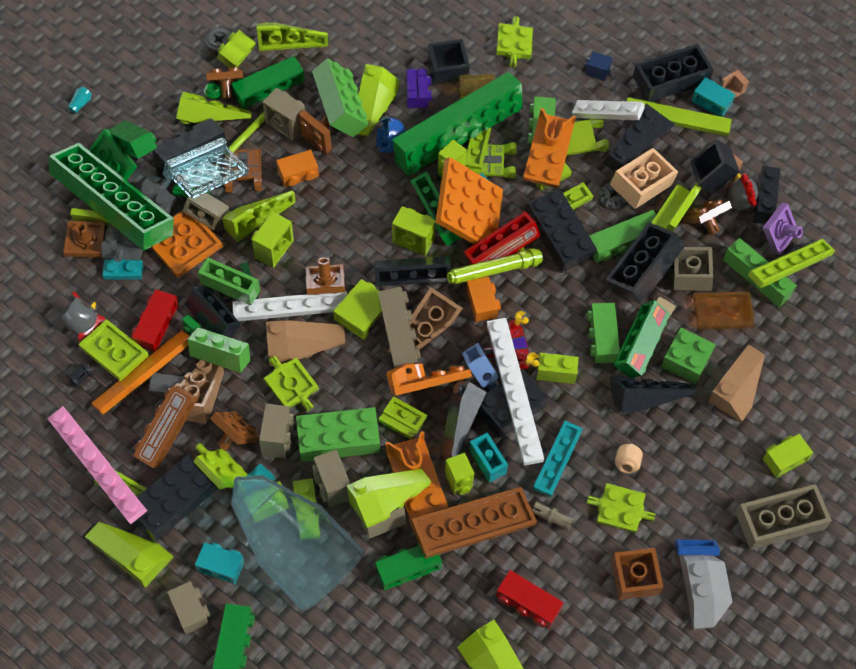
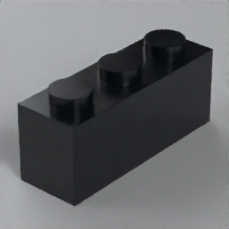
[753,165,781,224]
[185,285,241,338]

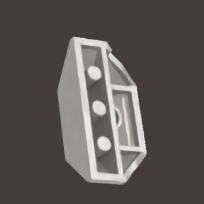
[679,555,732,630]

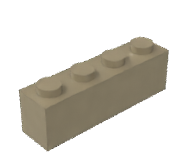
[378,287,421,368]

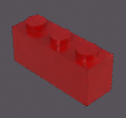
[131,289,179,352]
[496,570,564,629]

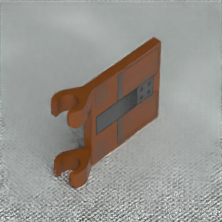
[224,149,262,193]

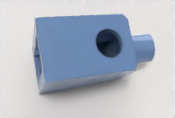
[462,343,500,391]

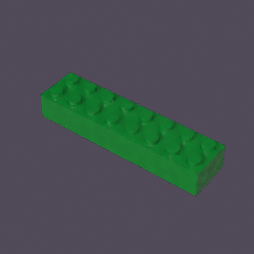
[392,72,523,176]
[49,143,174,251]

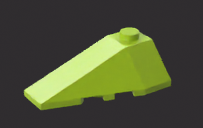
[358,64,400,136]

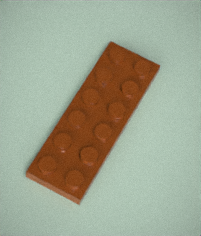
[410,487,537,559]

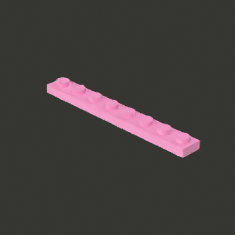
[47,406,147,524]

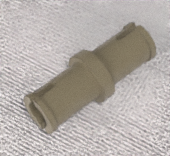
[532,502,574,530]

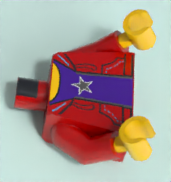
[483,311,539,370]

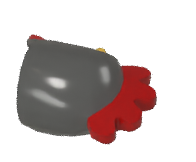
[726,173,758,211]
[58,292,106,343]

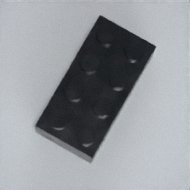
[632,44,714,102]
[525,188,597,273]
[605,222,685,305]
[134,455,216,543]

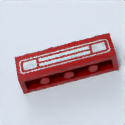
[464,211,541,265]

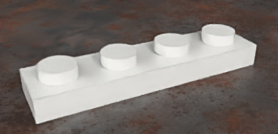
[572,100,644,120]

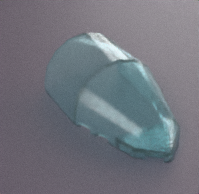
[231,475,364,611]

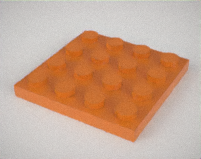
[436,157,503,245]

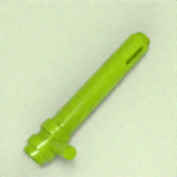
[447,247,543,284]

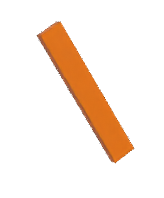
[91,330,190,414]

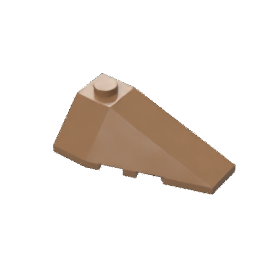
[388,287,463,352]
[266,320,345,367]
[708,345,765,423]
[174,360,225,424]

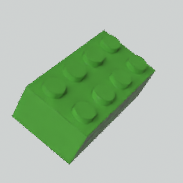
[312,59,369,137]
[296,407,380,462]

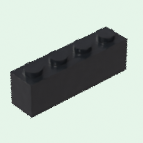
[374,256,451,286]

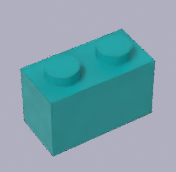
[691,77,736,117]
[469,433,508,483]
[195,542,245,585]

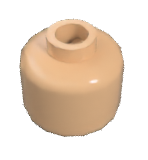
[615,444,643,474]

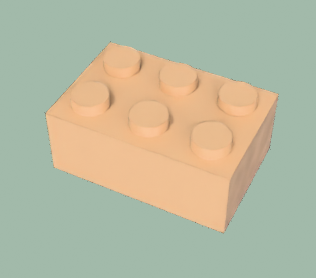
[610,148,678,209]

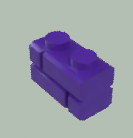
[406,69,432,108]

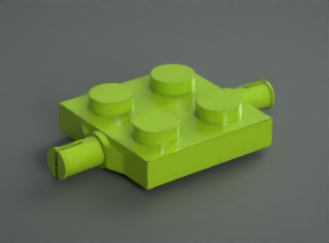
[496,16,533,68]
[264,356,319,411]
[194,443,248,496]
[587,483,656,533]

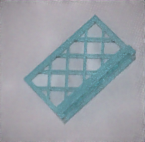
[163,137,249,198]

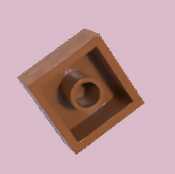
[611,548,663,600]

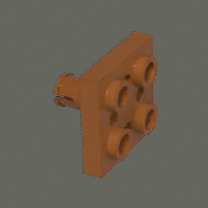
[206,67,244,98]
[299,110,332,154]
[682,199,732,235]
[63,221,106,258]
[306,257,345,295]
[210,411,260,450]

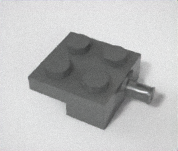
[138,175,179,215]
[101,224,143,262]

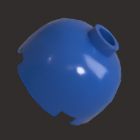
[376,117,406,153]

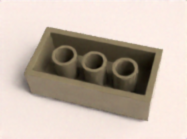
[736,484,832,550]

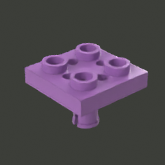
[763,203,803,255]

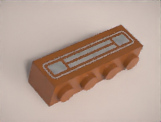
[133,386,198,468]

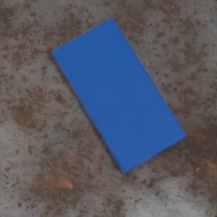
[675,539,720,555]

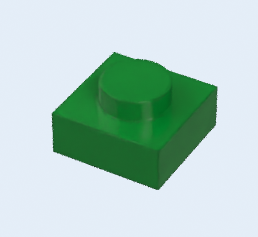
[182,315,201,336]

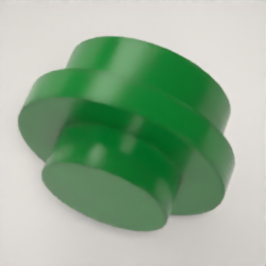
[204,83,221,99]

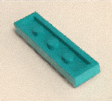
[533,421,583,498]

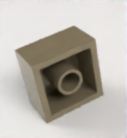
[263,88,305,140]
[673,247,713,291]
[259,404,295,459]
[312,449,350,508]

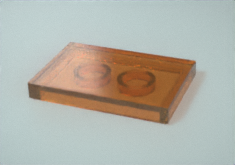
[693,292,755,329]

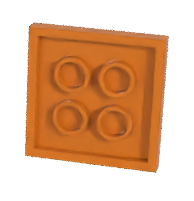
[151,211,223,278]

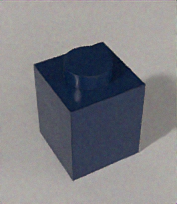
[584,51,613,81]

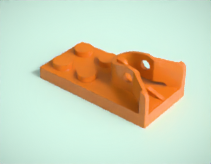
[523,108,576,188]
[386,363,472,395]
[385,431,448,521]

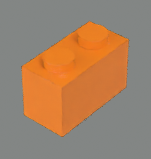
[276,150,319,187]
[466,277,501,322]

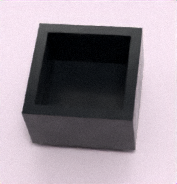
[428,39,470,84]
[690,138,740,194]

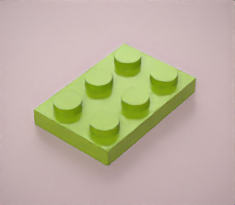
[78,319,149,382]

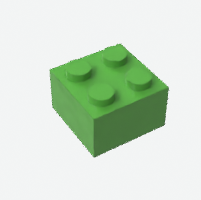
[661,328,716,385]

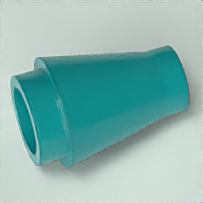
[68,86,92,114]

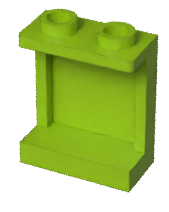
[333,279,383,340]

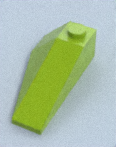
[257,23,328,51]
[176,91,252,124]
[222,190,296,242]
[347,469,431,528]
[85,522,173,588]
[457,620,523,669]

